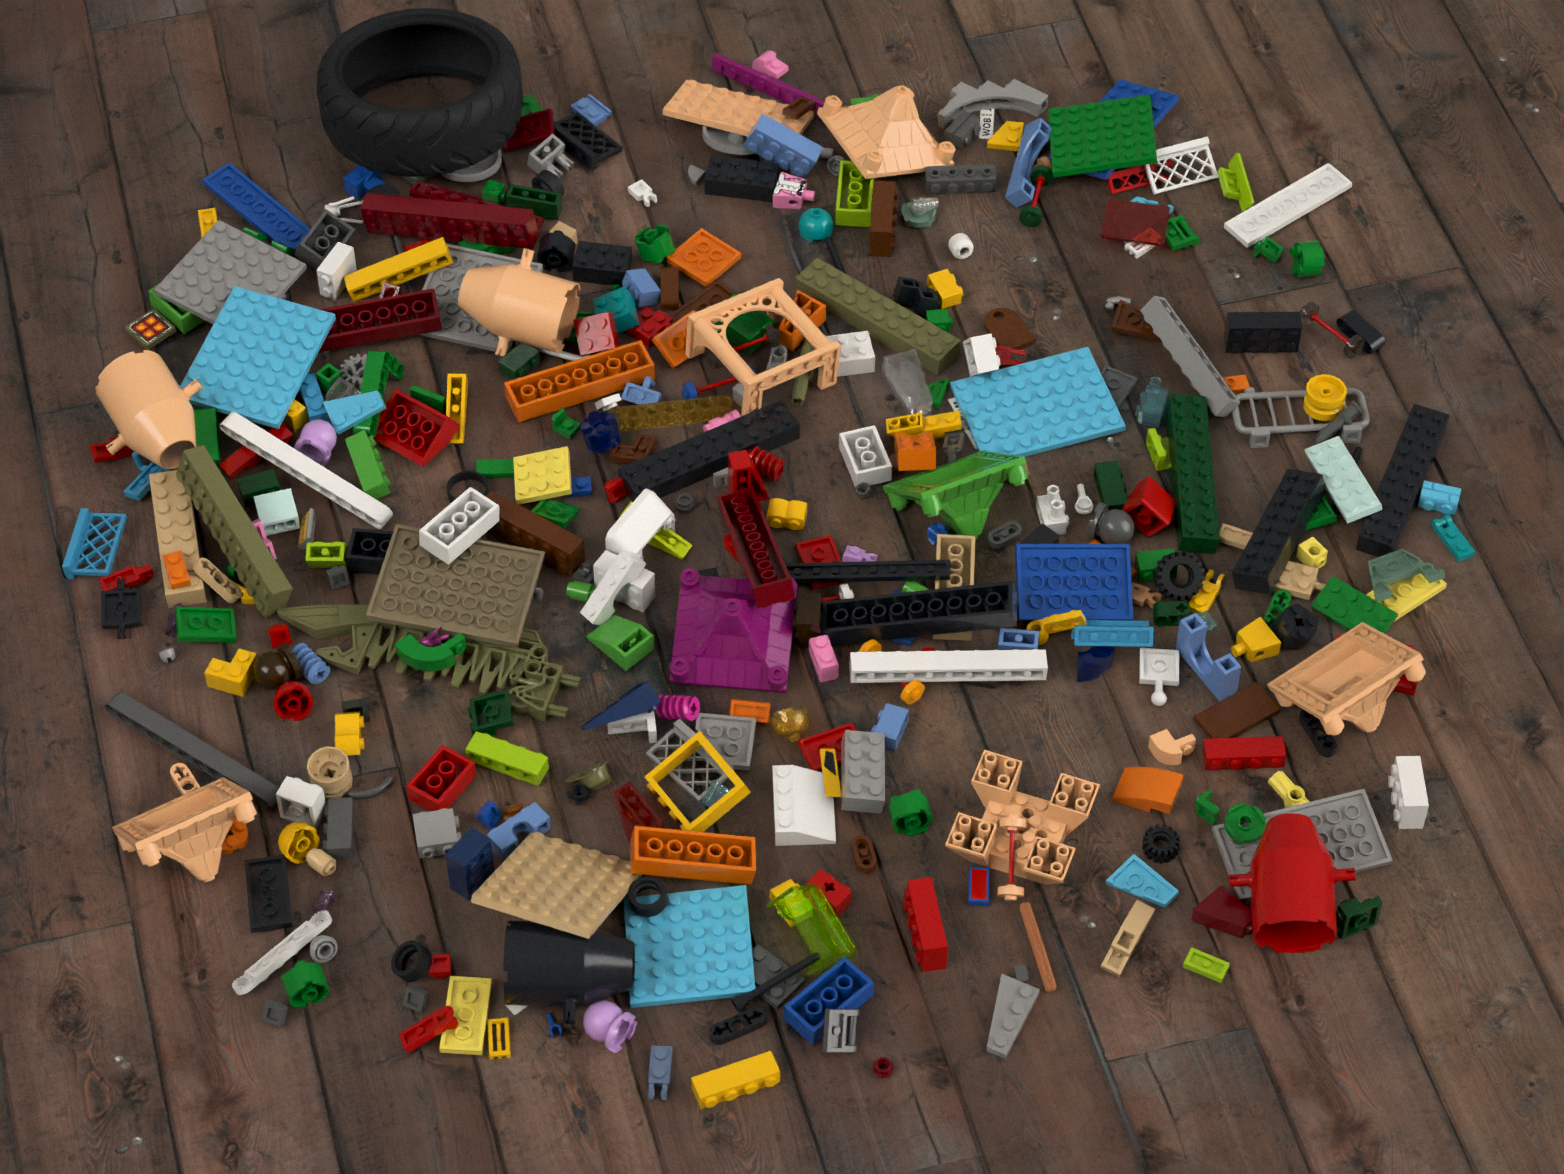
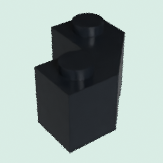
[893,277,938,319]

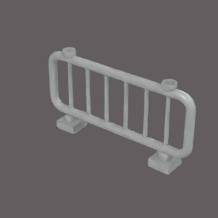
[1232,387,1370,448]

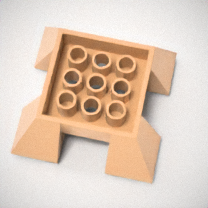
[945,750,1100,885]

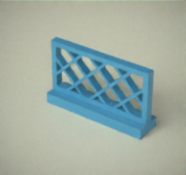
[62,508,127,579]

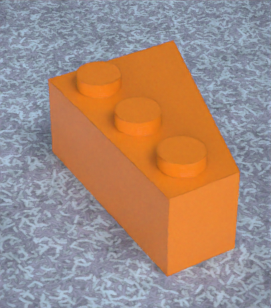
[778,289,826,352]

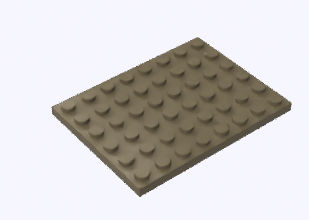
[366,524,545,648]

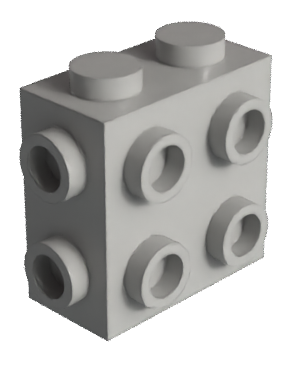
[413,808,461,859]

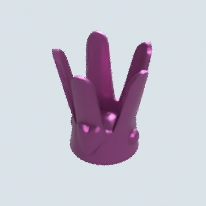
[421,626,449,647]

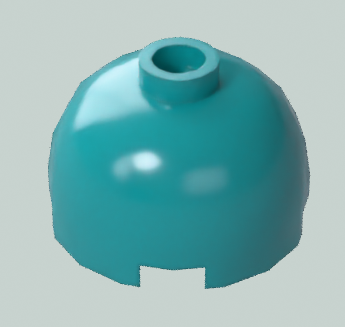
[798,208,833,242]

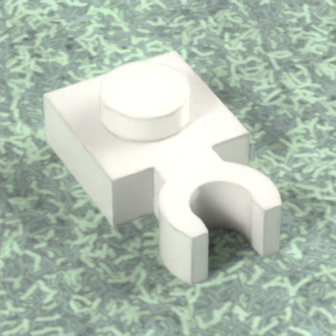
[628,179,657,207]

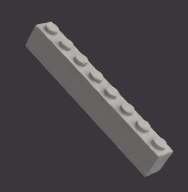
[1140,296,1240,418]

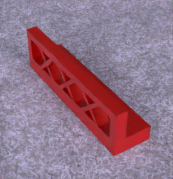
[1103,159,1176,194]

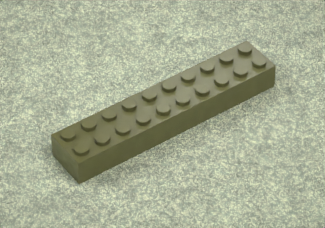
[795,258,961,376]
[176,445,293,617]

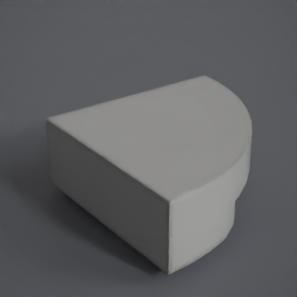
[688,165,706,186]

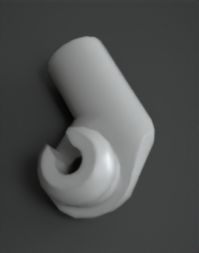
[1105,296,1131,310]

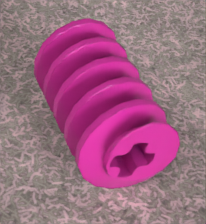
[656,694,700,721]

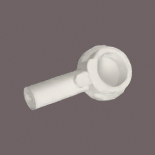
[1075,484,1093,514]

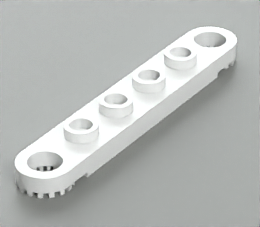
[232,910,332,995]

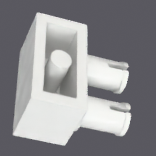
[1036,485,1069,535]

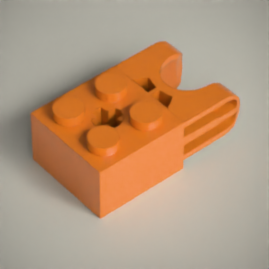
[894,431,936,471]

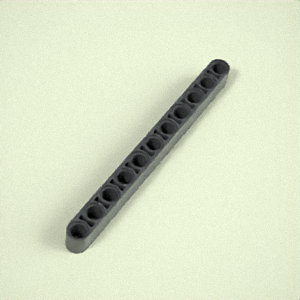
[105,691,279,810]

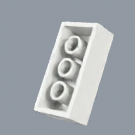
[419,487,499,565]

